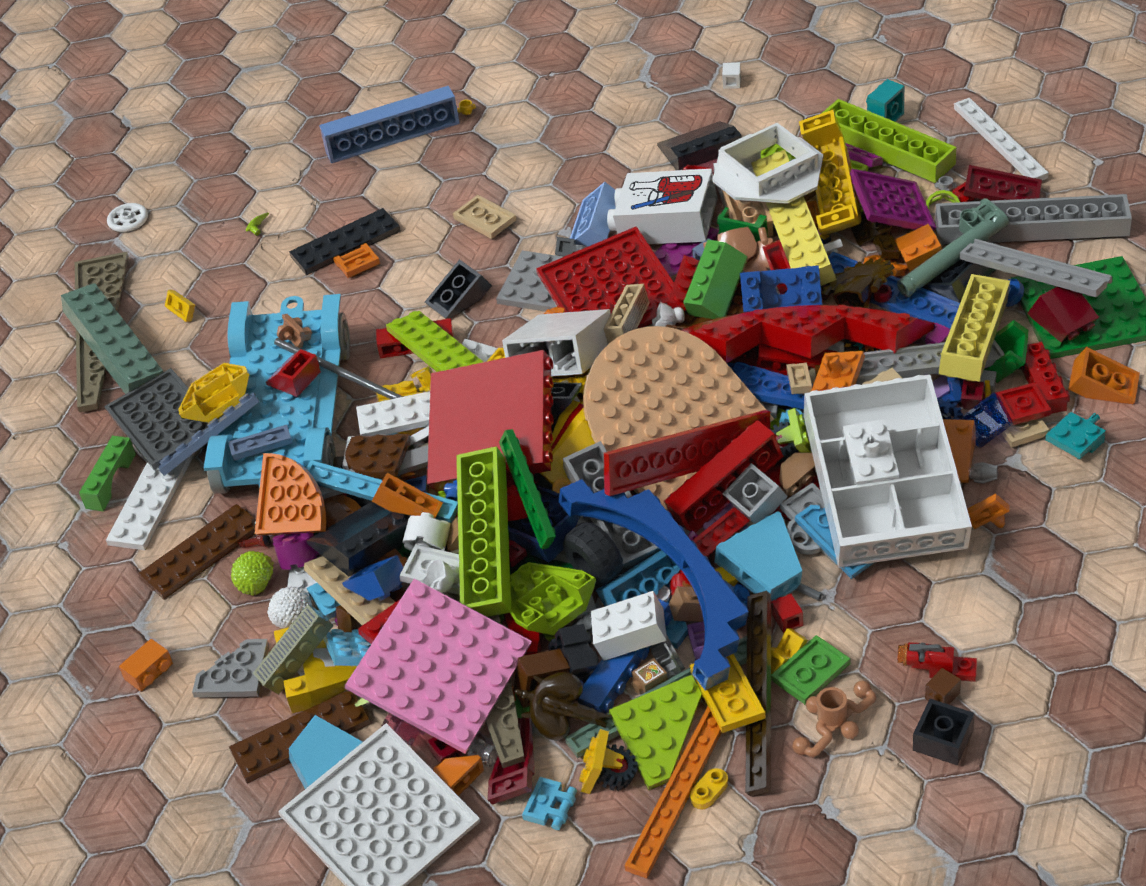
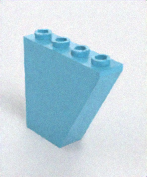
[714,511,802,601]
[289,715,362,789]

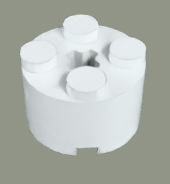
[403,512,451,551]

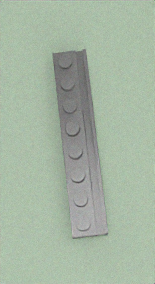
[960,239,1112,297]

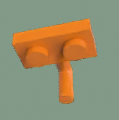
[967,494,1010,529]

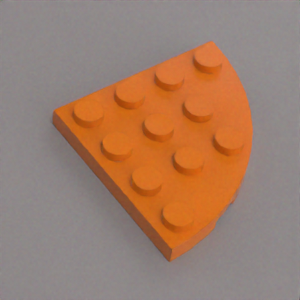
[255,453,326,536]

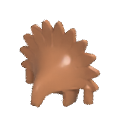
[703,227,773,272]

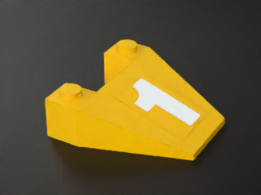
[274,627,357,714]

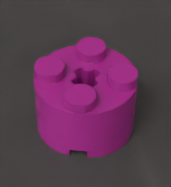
[273,532,320,570]

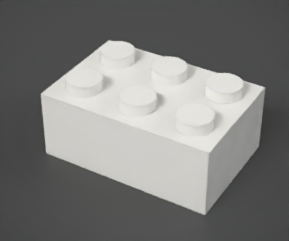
[591,591,667,661]

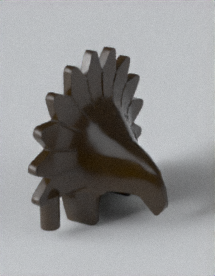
[821,258,895,308]

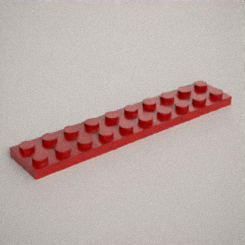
[604,410,770,496]

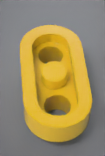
[690,768,728,810]

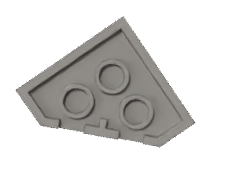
[192,639,269,698]

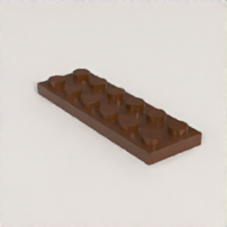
[138,504,256,600]
[229,690,371,784]

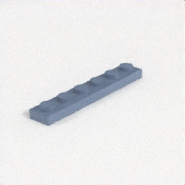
[159,392,259,476]

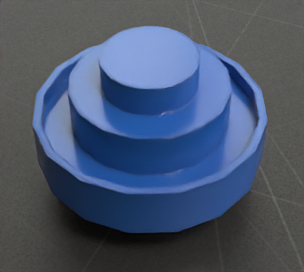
[1006,278,1024,307]

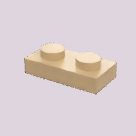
[787,363,812,394]

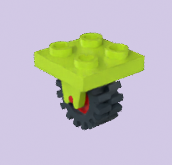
[770,408,812,462]

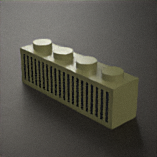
[253,604,334,695]

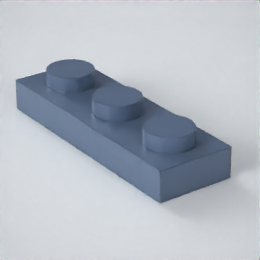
[228,425,293,461]

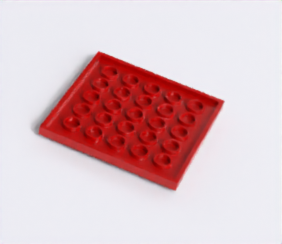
[536,226,674,329]

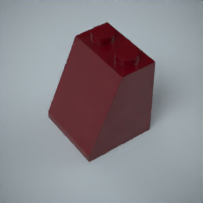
[1027,287,1099,342]

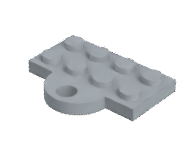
[780,483,837,565]

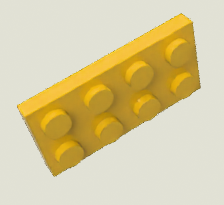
[690,654,766,733]

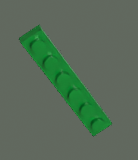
[499,429,556,549]

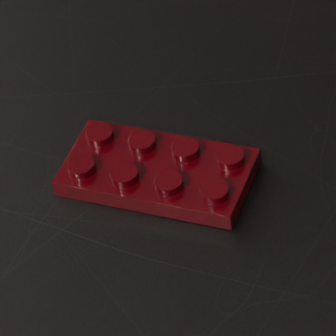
[963,165,1042,201]

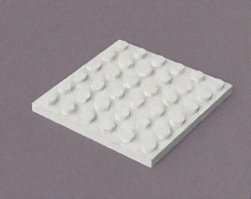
[279,723,480,886]

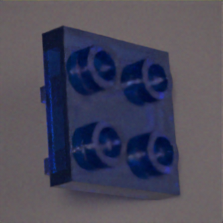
[963,392,1013,449]

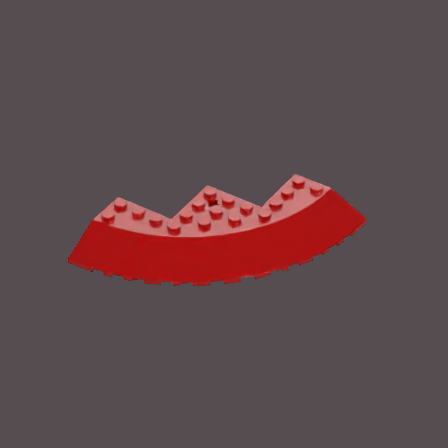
[681,305,935,363]

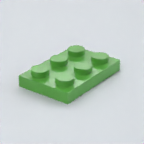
[771,635,851,705]

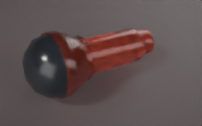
[239,535,271,548]

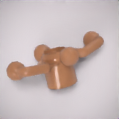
[792,680,877,757]

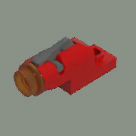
[897,642,977,682]

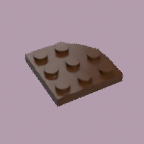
[345,434,411,478]

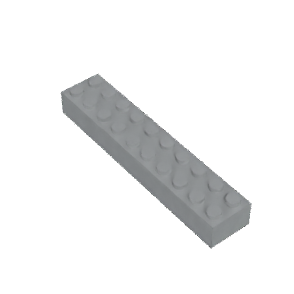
[935,194,1132,245]

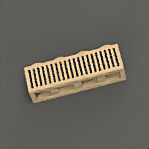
[603,284,650,344]

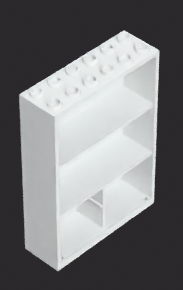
[804,375,972,568]

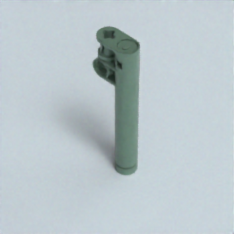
[897,198,1009,297]

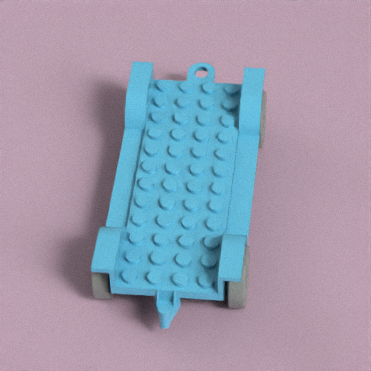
[204,294,350,494]

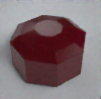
[873,284,892,302]

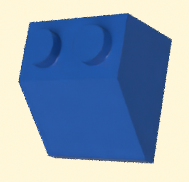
[342,555,403,601]

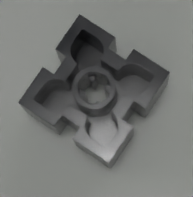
[548,624,598,682]

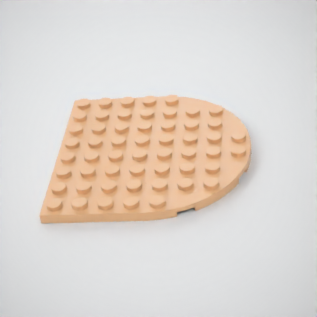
[583,326,774,510]

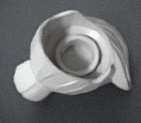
[651,302,685,327]
[421,559,460,594]

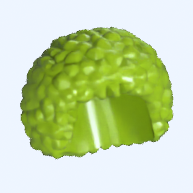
[231,551,274,596]

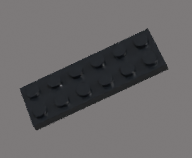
[289,208,401,275]

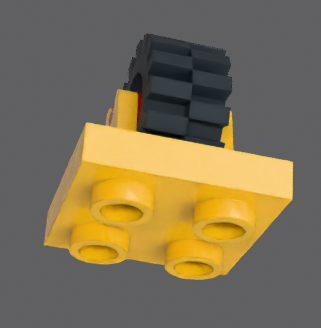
[579,729,638,794]

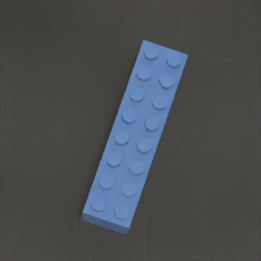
[319,86,460,163]

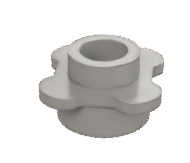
[935,176,957,191]

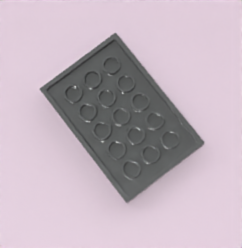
[104,368,208,470]

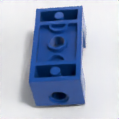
[740,265,822,312]

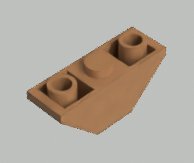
[779,453,817,502]

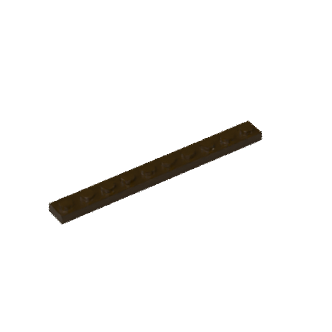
[745,590,771,796]

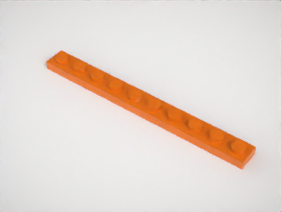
[624,706,722,879]

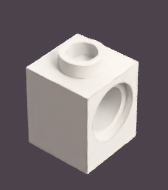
[722,62,741,89]

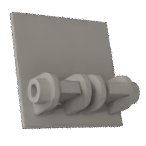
[651,634,685,679]

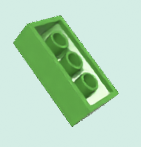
[683,240,748,319]

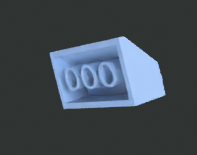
[570,182,616,247]

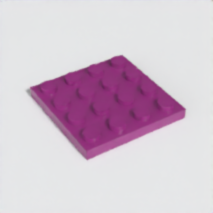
[850,169,936,232]

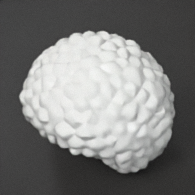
[267,586,312,629]

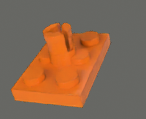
[811,351,865,391]

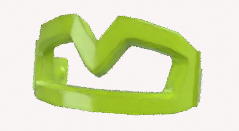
[926,190,960,209]

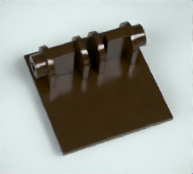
[851,214,892,247]

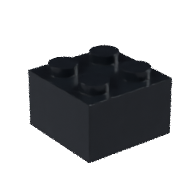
[913,699,975,765]

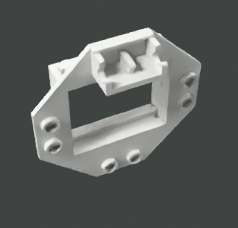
[713,123,823,204]

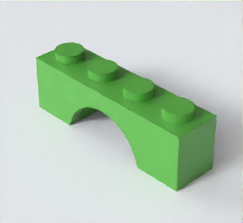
[79,436,136,511]

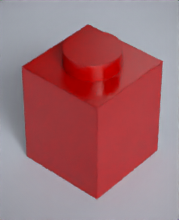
[771,594,804,633]

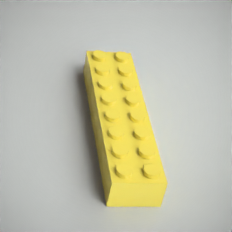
[939,274,1010,382]

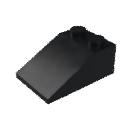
[425,259,492,319]

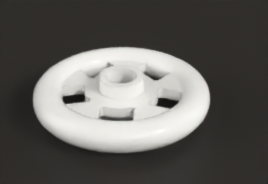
[107,203,148,232]

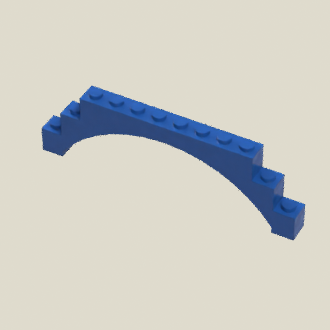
[559,479,749,691]

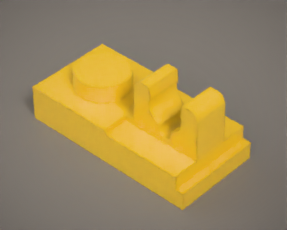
[164,290,195,322]

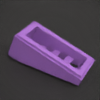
[687,621,705,661]

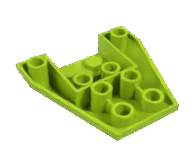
[510,562,596,635]

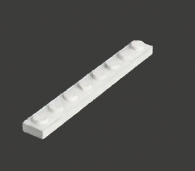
[954,98,1049,180]

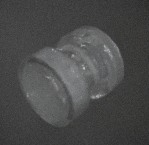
[468,738,498,767]

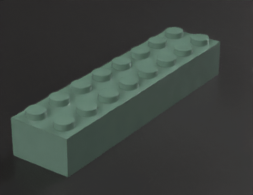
[61,283,163,394]

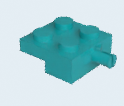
[1045,412,1106,459]

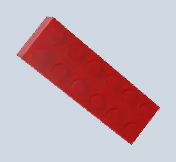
[664,420,783,533]

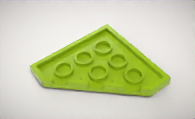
[609,675,702,790]

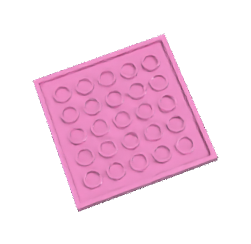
[345,579,532,754]

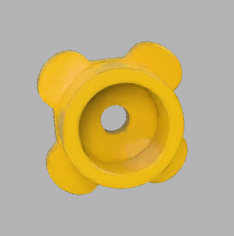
[457,100,476,115]

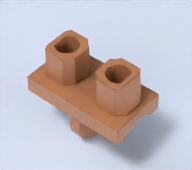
[277,314,312,348]

